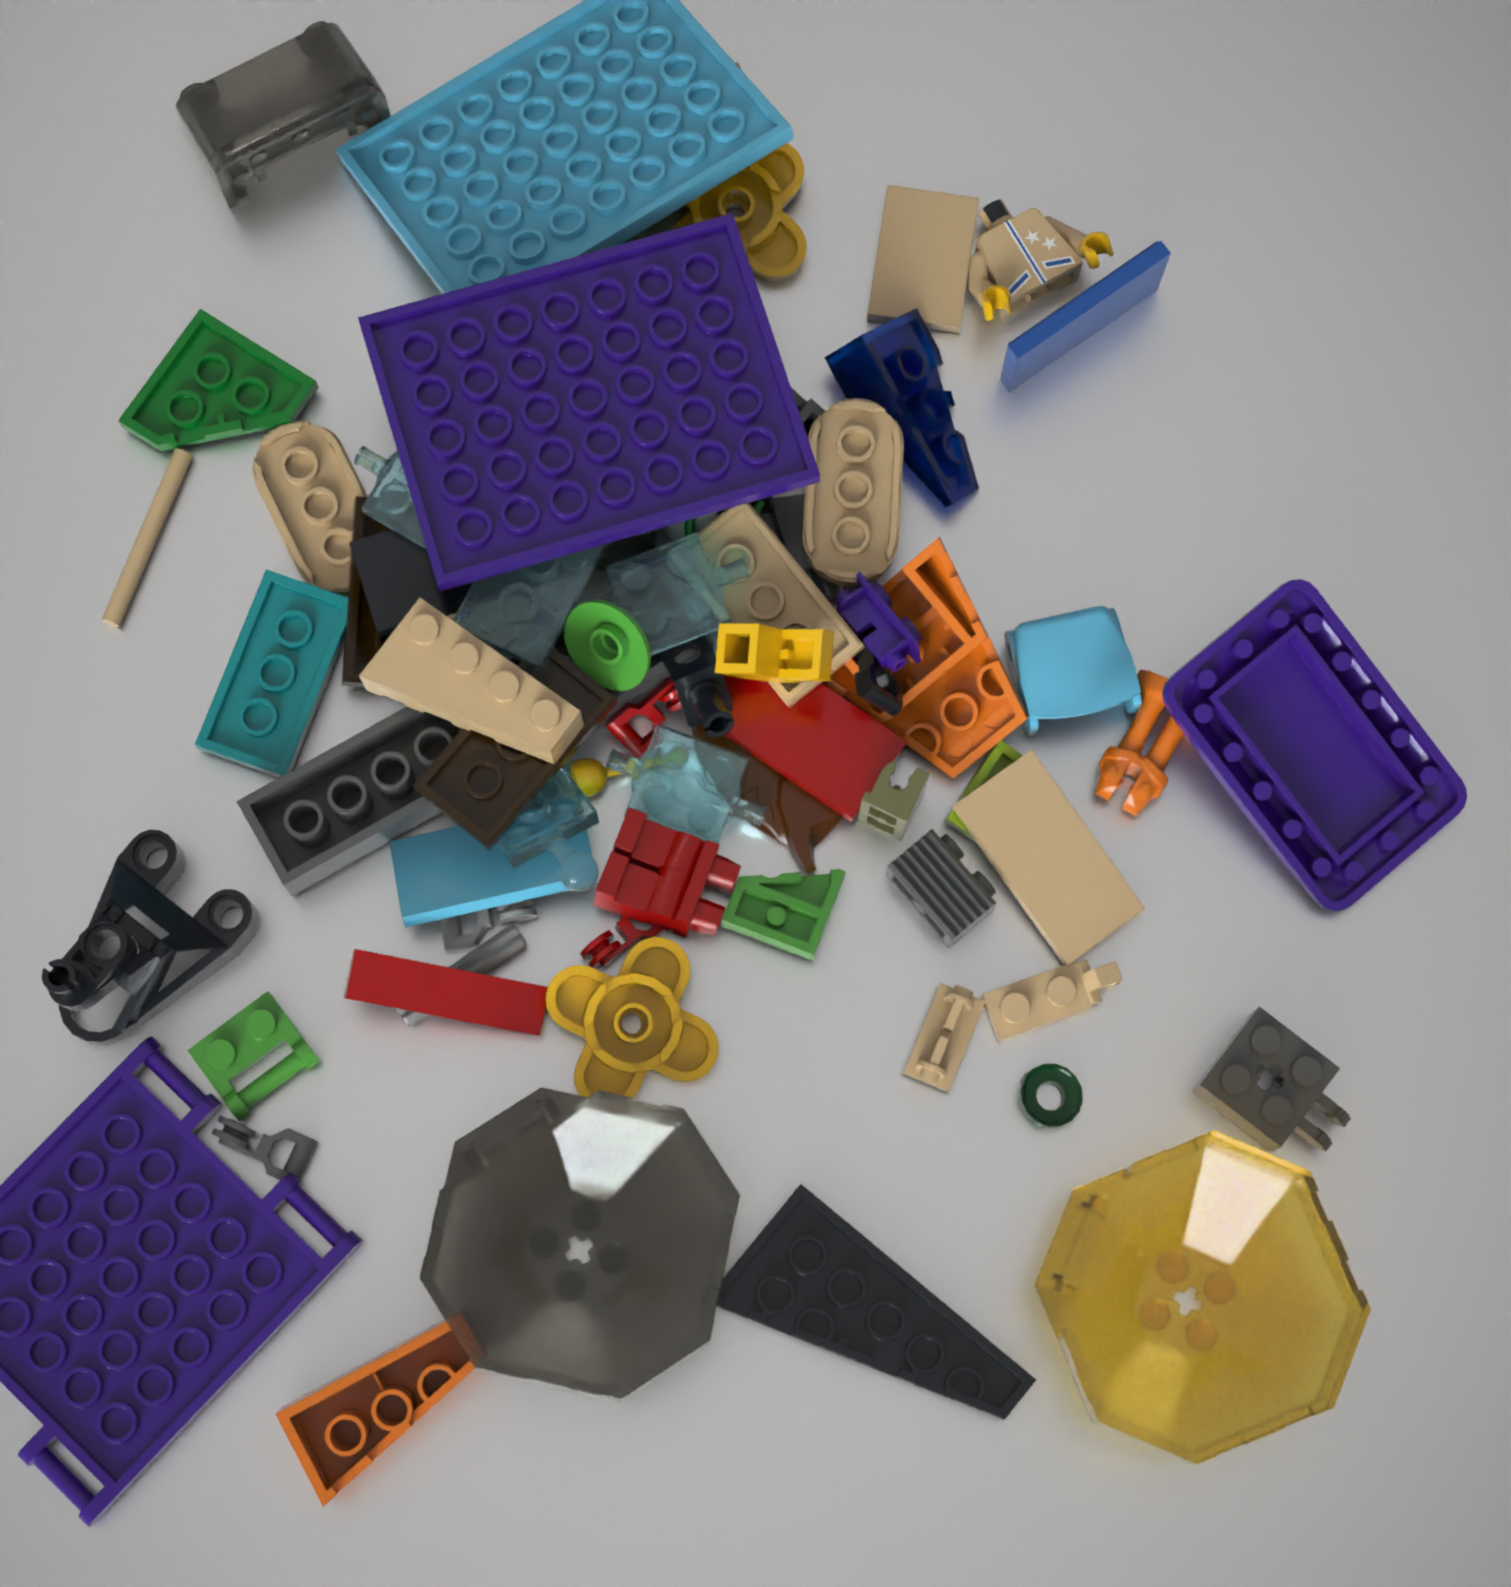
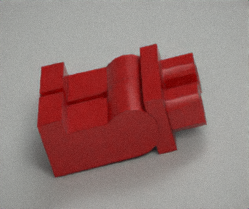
[593,807,741,938]

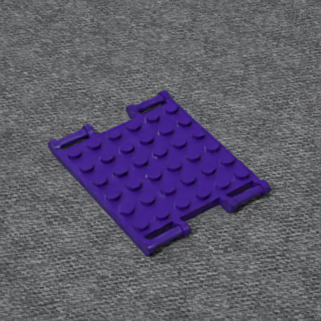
[0,1036,363,1527]

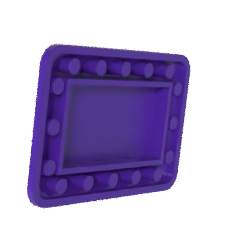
[1162,579,1467,911]

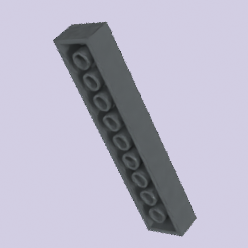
[236,562,714,896]

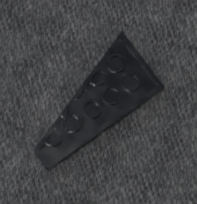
[704,1184,1036,1420]

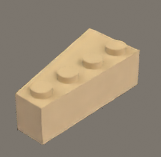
[359,598,584,764]

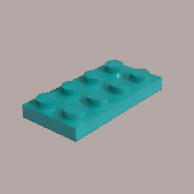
[195,569,348,778]

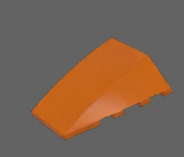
[824,537,1028,779]

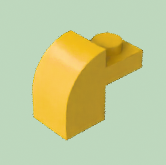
[715,623,834,683]

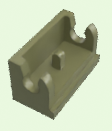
[858,762,930,841]

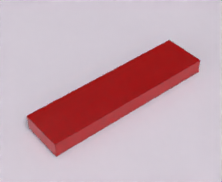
[343,949,548,1036]

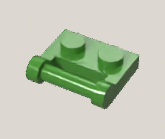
[187,991,320,1122]

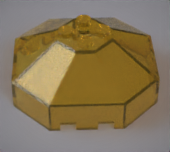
[1034,1130,1371,1465]

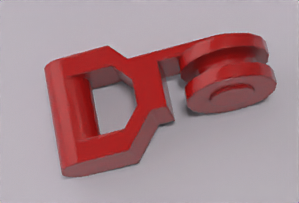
[604,677,682,760]
[580,915,667,969]

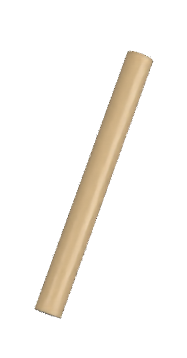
[101,448,193,627]

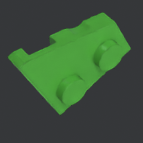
[721,869,846,960]

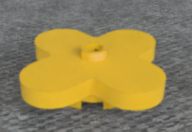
[672,143,807,282]
[546,937,719,1110]

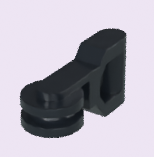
[854,627,903,716]

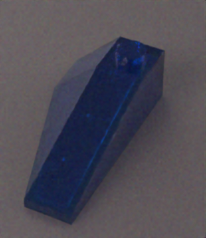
[824,308,979,507]

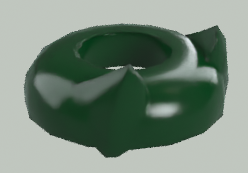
[1019,1064,1083,1127]

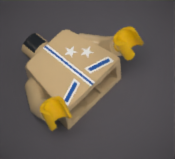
[968,199,1114,321]

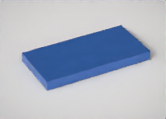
[1000,241,1171,392]

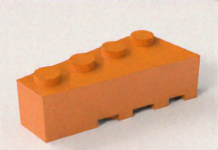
[275,1310,486,1507]

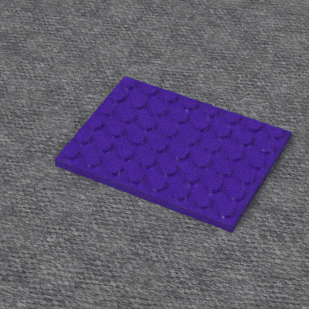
[358,213,820,592]

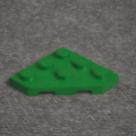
[118,309,319,451]

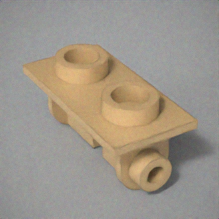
[903,983,985,1093]

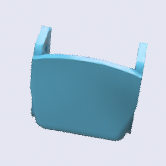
[1004,606,1142,736]

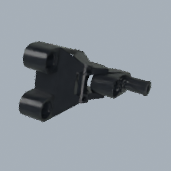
[42,830,260,1045]

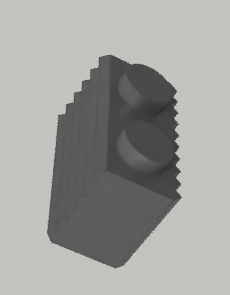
[886,829,996,947]

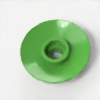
[564,600,651,691]

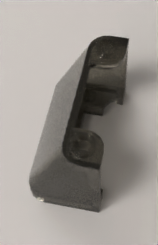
[176,21,391,209]

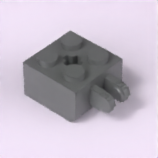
[1191,1006,1351,1152]

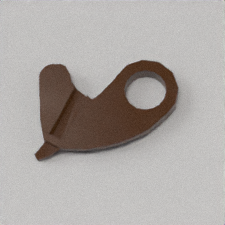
[691,724,844,874]

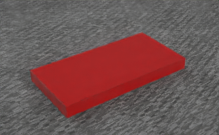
[723,675,907,822]

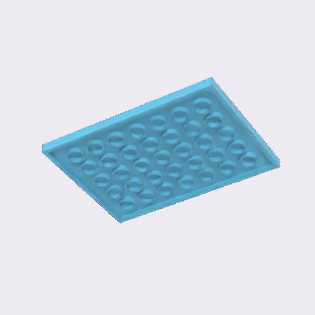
[336,0,794,294]

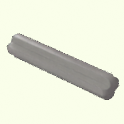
[396,925,527,1026]

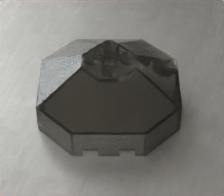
[419,1087,740,1403]

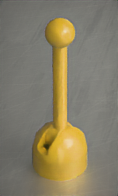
[569,746,687,799]

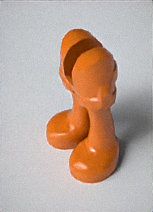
[1094,670,1185,817]

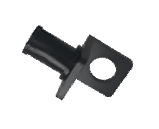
[658,631,734,737]

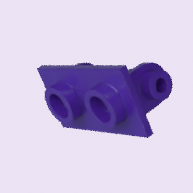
[834,572,922,672]

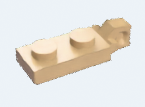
[981,960,1123,1042]

